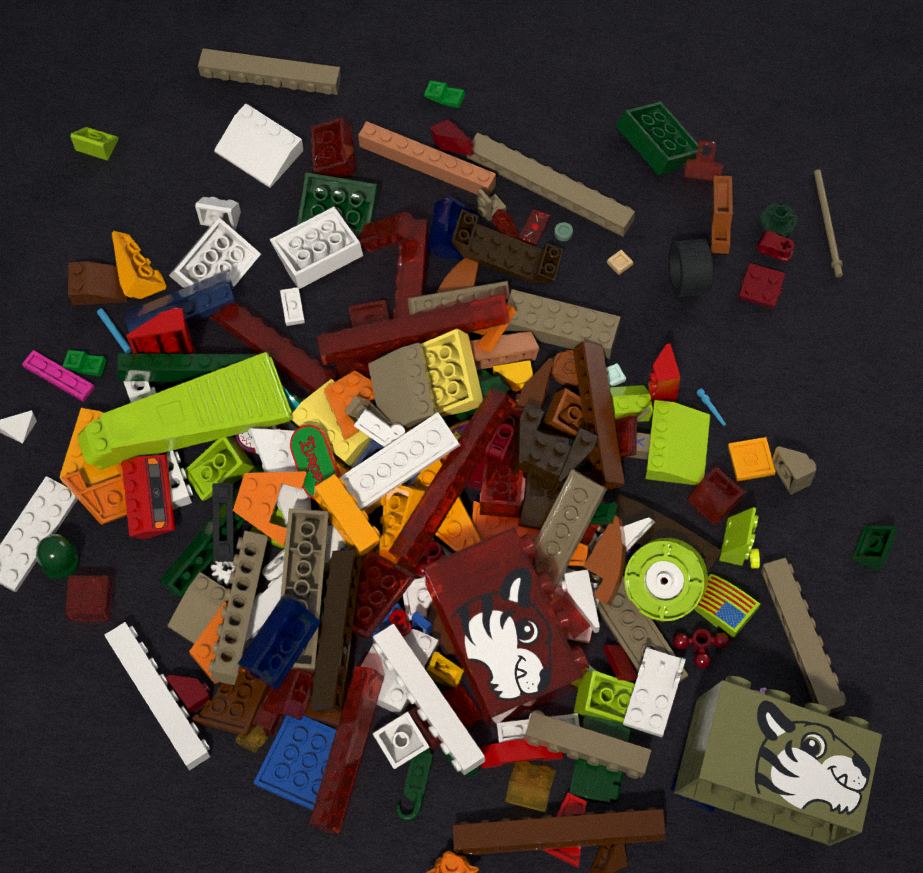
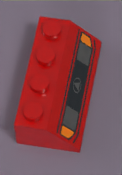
[122,455,175,539]

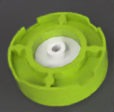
[624,538,708,621]

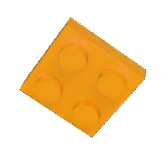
[728,437,775,481]

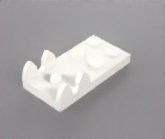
[623,647,686,737]

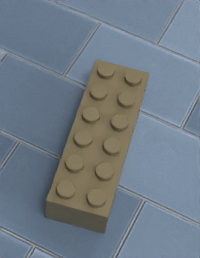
[504,289,620,359]

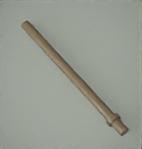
[814,170,843,277]

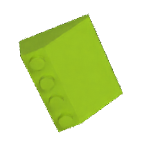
[645,400,710,486]

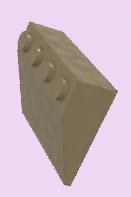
[368,343,437,430]

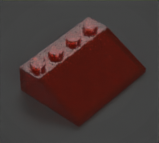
[323,550,417,639]

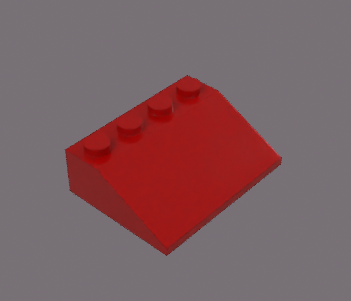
[127,308,195,354]

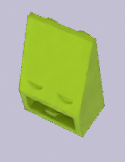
[719,507,759,566]

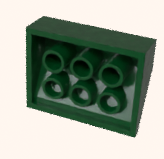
[616,101,704,176]
[297,172,380,239]

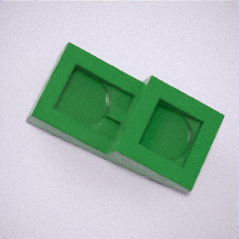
[424,81,465,108]
[62,350,107,376]

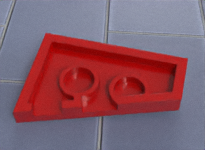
[542,793,587,868]

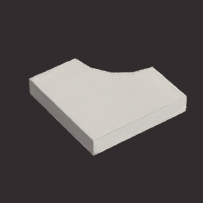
[401,575,444,621]

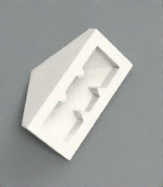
[0,410,37,443]

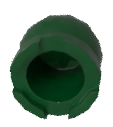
[36,534,79,580]

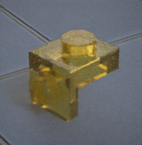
[235,725,268,753]

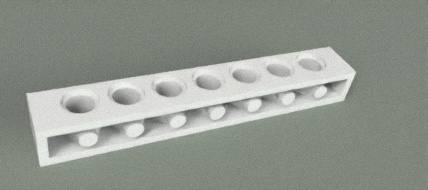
[123,381,193,510]

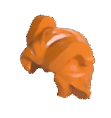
[426,851,479,873]

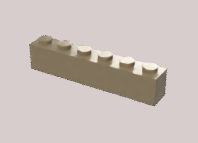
[524,712,651,779]

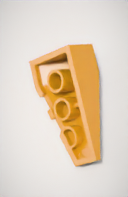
[112,231,167,299]
[379,484,429,566]

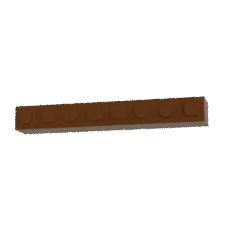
[573,342,625,491]

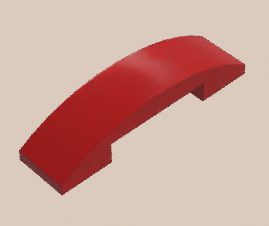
[479,739,563,769]

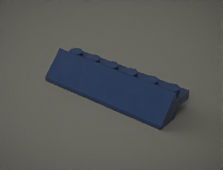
[124,271,236,333]

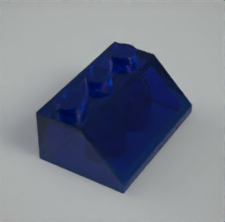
[428,196,476,260]

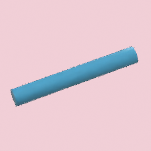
[97,308,132,353]

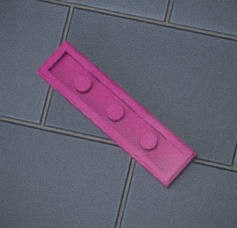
[22,350,95,402]

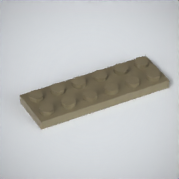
[522,470,607,595]

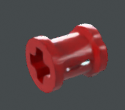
[389,610,412,636]

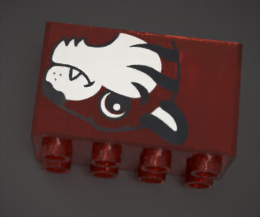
[424,527,589,729]

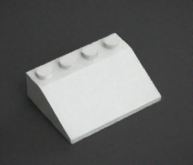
[214,104,304,188]
[270,207,363,289]
[169,218,261,289]
[348,626,439,716]

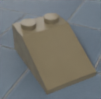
[167,572,228,644]

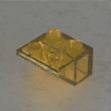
[505,761,556,812]

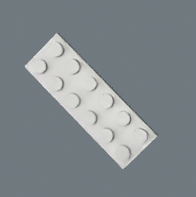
[339,412,460,510]
[0,477,78,592]

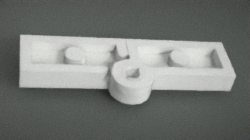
[354,409,405,447]
[497,710,580,743]

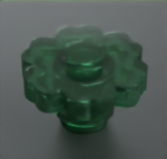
[760,203,798,237]

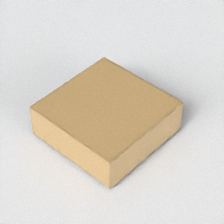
[607,250,633,275]

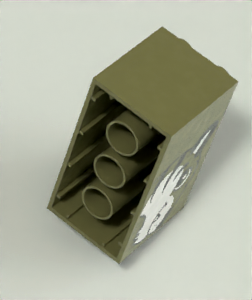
[674,676,882,846]

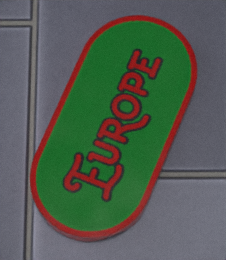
[290,425,341,500]

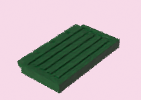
[569,715,632,804]

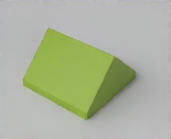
[70,127,119,160]

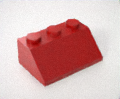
[647,344,680,406]

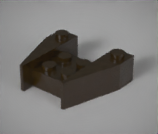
[513,404,598,494]

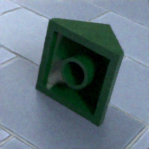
[852,525,898,571]

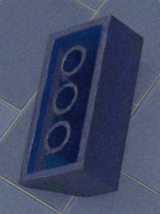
[238,595,321,690]

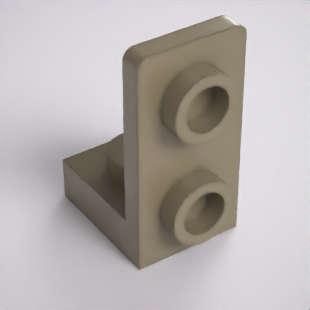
[477,189,506,221]
[344,396,391,425]

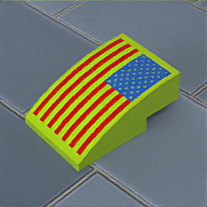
[694,574,760,638]

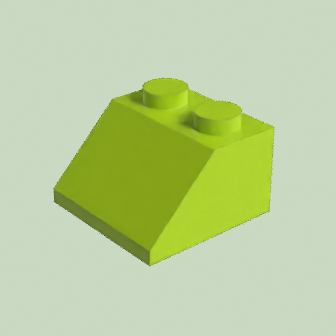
[609,385,653,423]

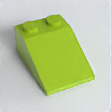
[184,436,255,501]
[574,670,635,723]

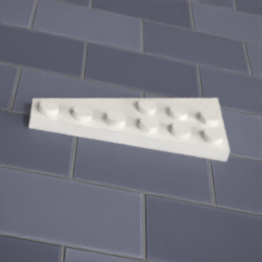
[248,428,311,528]

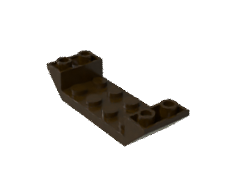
[451,209,563,283]
[518,428,569,530]

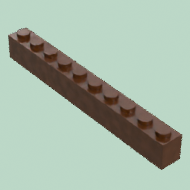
[453,807,666,856]

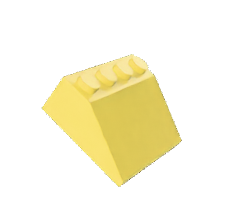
[420,329,484,417]
[291,379,371,467]

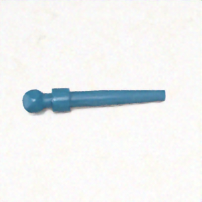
[696,388,726,426]

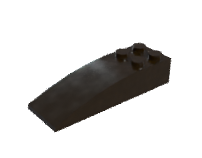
[599,494,722,574]

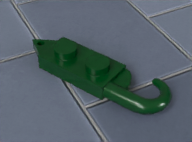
[396,740,433,821]

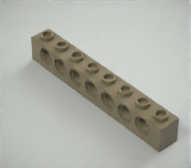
[208,531,268,685]

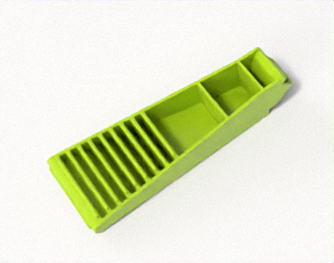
[78,352,292,470]

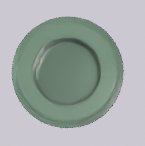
[554,222,573,241]

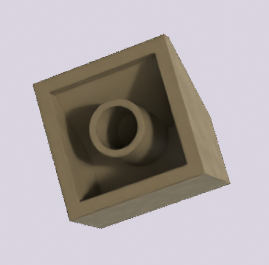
[772,446,817,495]

